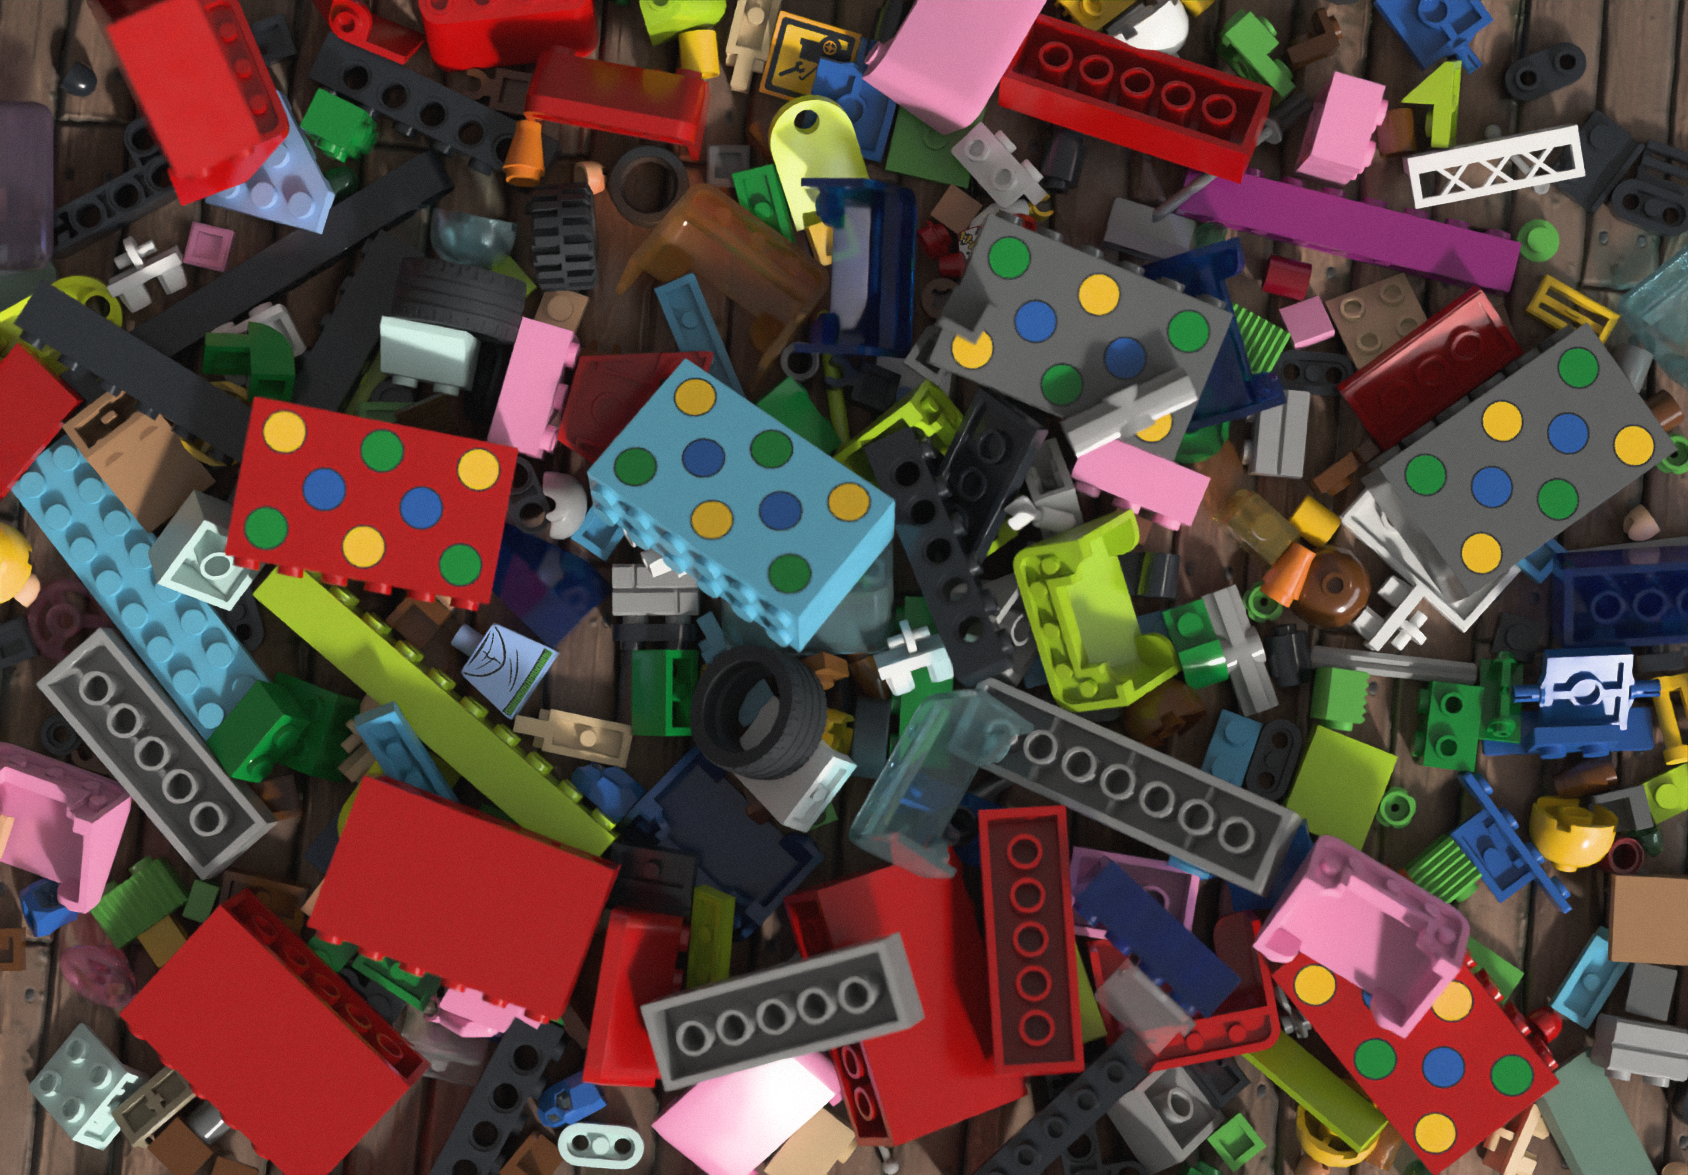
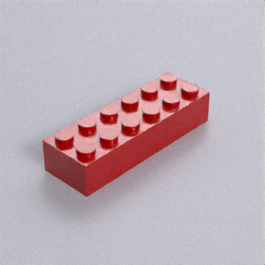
[998,13,1274,184]
[977,805,1084,1078]

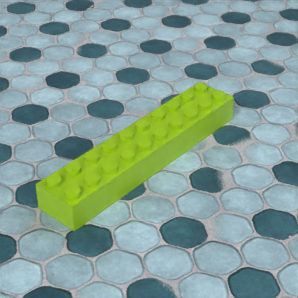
[252,565,620,857]

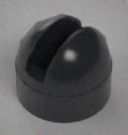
[61,59,97,97]

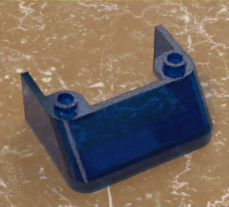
[794,178,917,359]

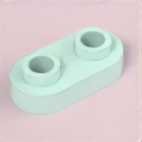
[558,1121,644,1169]

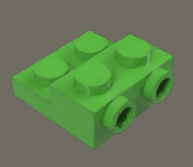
[1215,9,1295,112]

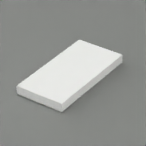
[1339,487,1521,633]

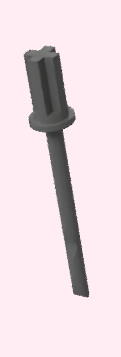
[1152,92,1314,223]

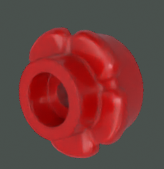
[915,220,953,261]

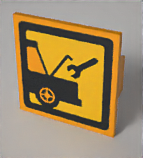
[759,10,862,101]

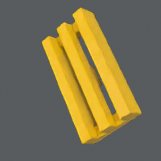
[1523,274,1620,345]

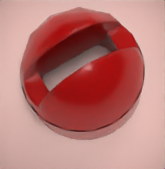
[1525,1006,1563,1044]

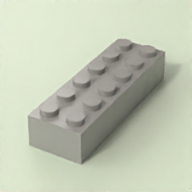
[36,627,279,880]
[640,932,925,1091]

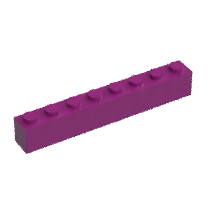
[1174,167,1522,297]

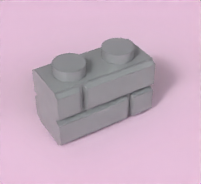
[1241,387,1310,479]
[612,564,700,624]
[1590,1013,1688,1087]

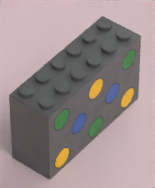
[925,210,1234,461]
[1361,322,1678,604]

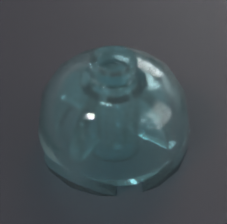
[430,208,518,269]

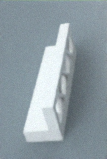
[1402,123,1585,209]

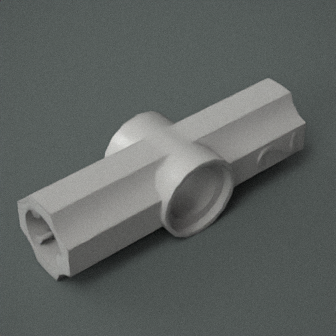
[1060,365,1198,457]
[1200,584,1279,717]

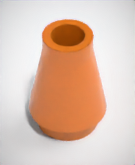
[502,120,545,187]
[1259,541,1316,608]

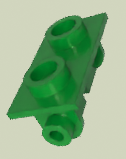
[1478,651,1523,744]

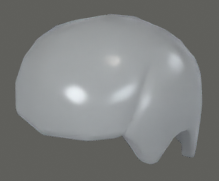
[542,471,587,540]

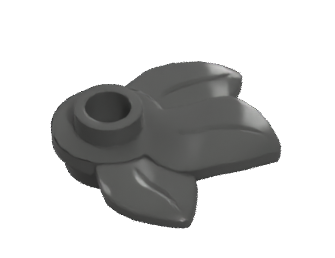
[1268,964,1311,1040]

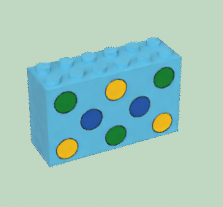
[587,358,895,652]

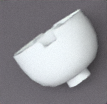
[1107,0,1189,58]

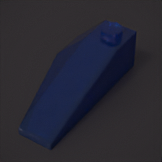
[492,522,613,650]

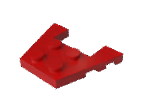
[555,351,714,464]

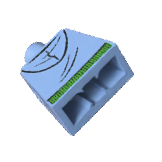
[451,623,560,720]

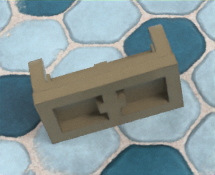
[110,1066,196,1149]

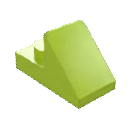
[1401,60,1462,148]

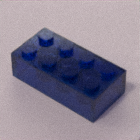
[1552,545,1688,649]
[1072,854,1242,1019]

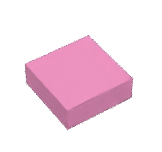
[183,221,236,273]
[1279,295,1335,350]

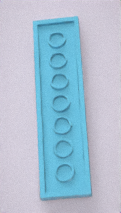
[11,433,272,741]

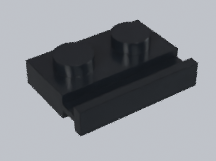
[1546,109,1645,215]
[607,839,699,917]

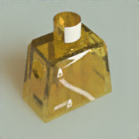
[1211,488,1300,571]

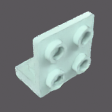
[29,1023,151,1151]

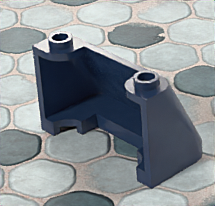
[618,745,825,943]

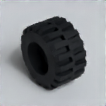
[530,182,599,292]

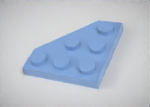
[205,90,335,234]

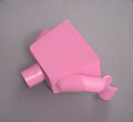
[423,988,541,1037]

